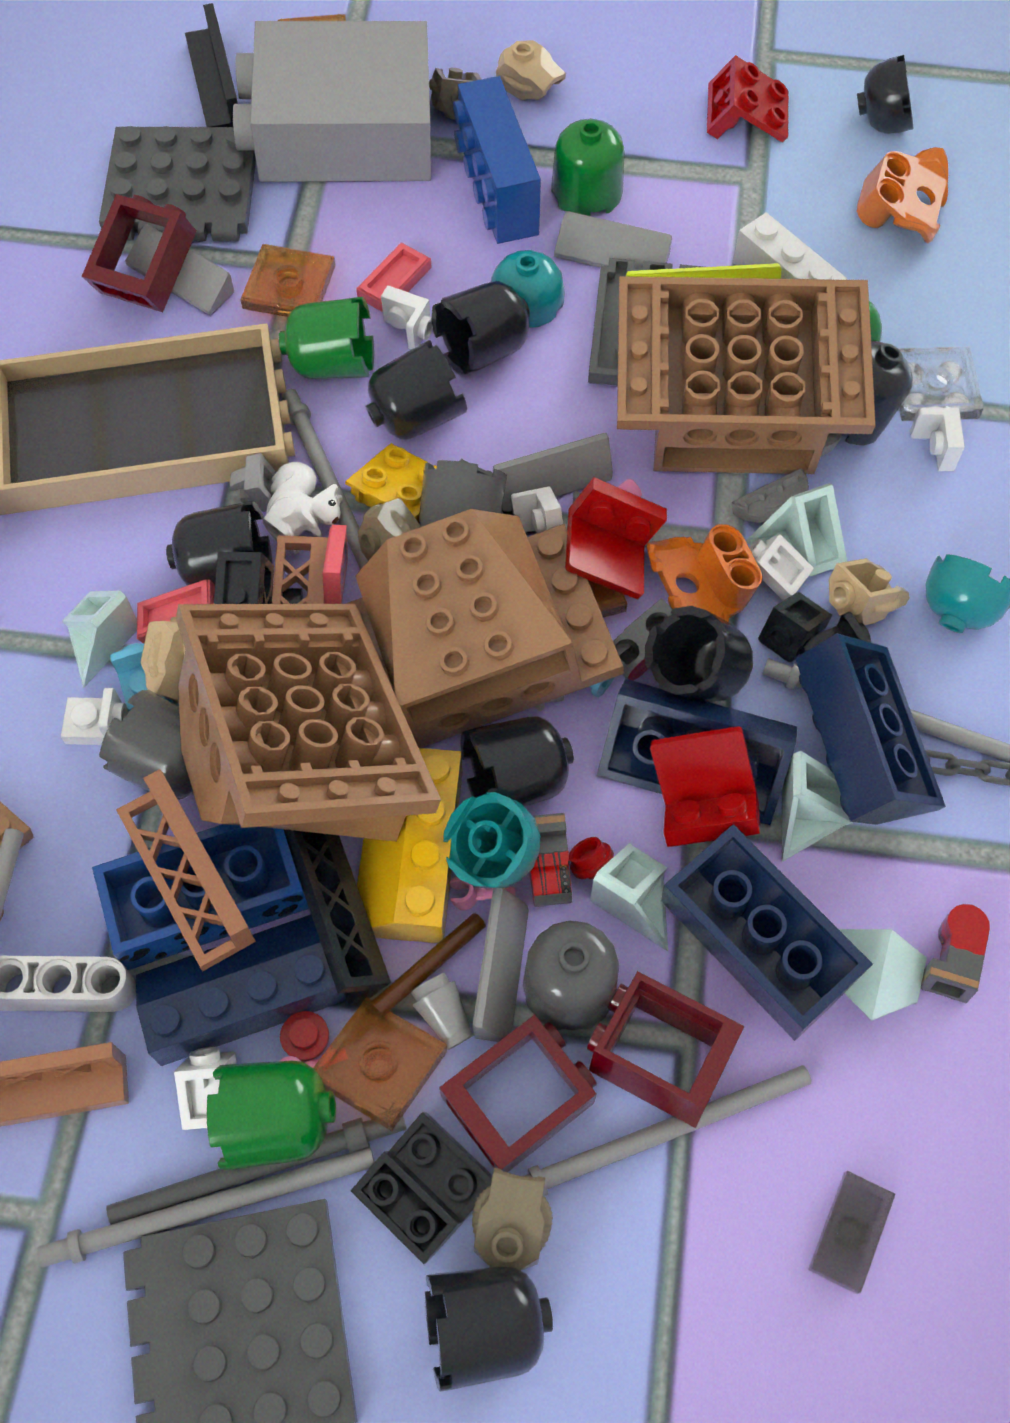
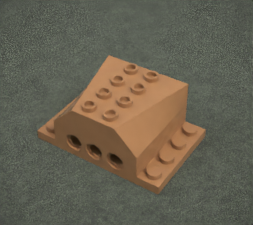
[617,276,875,474]
[346,509,624,748]
[176,604,441,842]

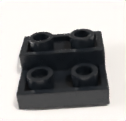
[351,1112,493,1264]

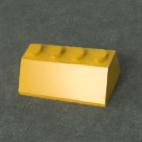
[357,748,463,943]

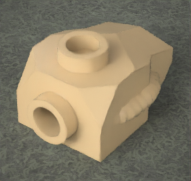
[496,40,566,100]
[829,558,910,625]
[140,617,185,704]

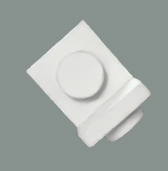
[381,285,433,350]
[910,406,965,471]
[510,486,563,534]
[749,534,814,601]
[61,688,128,745]
[174,1047,237,1130]

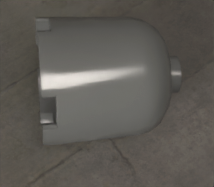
[419,460,507,527]
[99,690,193,800]
[523,920,619,1031]

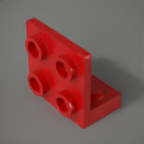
[707,55,789,142]
[565,477,667,600]
[650,726,760,847]

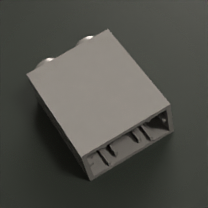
[233,21,431,182]

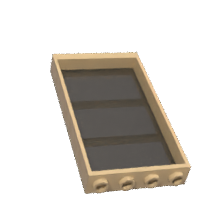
[0,323,295,515]

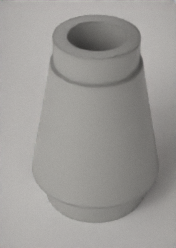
[411,973,473,1050]

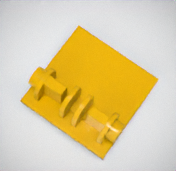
[345,443,437,523]

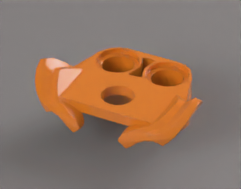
[857,147,948,243]
[646,524,763,622]

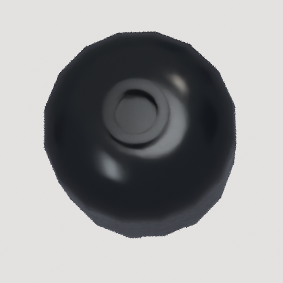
[431,281,530,375]
[365,340,467,439]
[845,340,913,445]
[166,501,272,585]
[645,606,753,702]
[460,716,574,807]
[425,1267,553,1392]

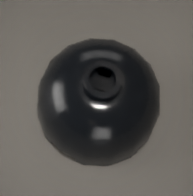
[857,55,914,133]

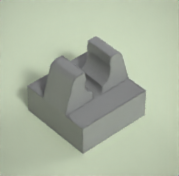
[230,453,276,512]

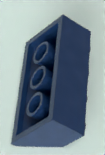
[795,633,946,825]
[597,679,797,825]
[661,824,873,1041]
[136,914,347,1066]

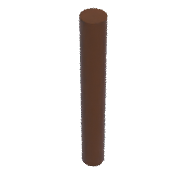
[369,913,486,1018]

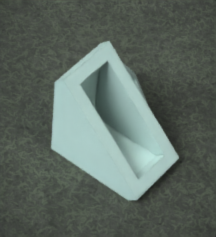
[746,483,847,576]
[62,590,137,688]
[782,751,853,862]
[590,843,668,951]
[839,929,927,1021]

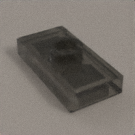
[808,1171,896,1294]

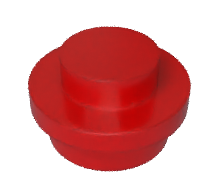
[569,837,614,879]
[280,1011,329,1061]

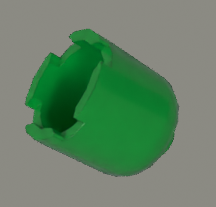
[551,118,625,216]
[279,297,374,379]
[207,1061,336,1170]

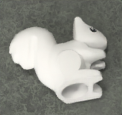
[262,462,342,555]

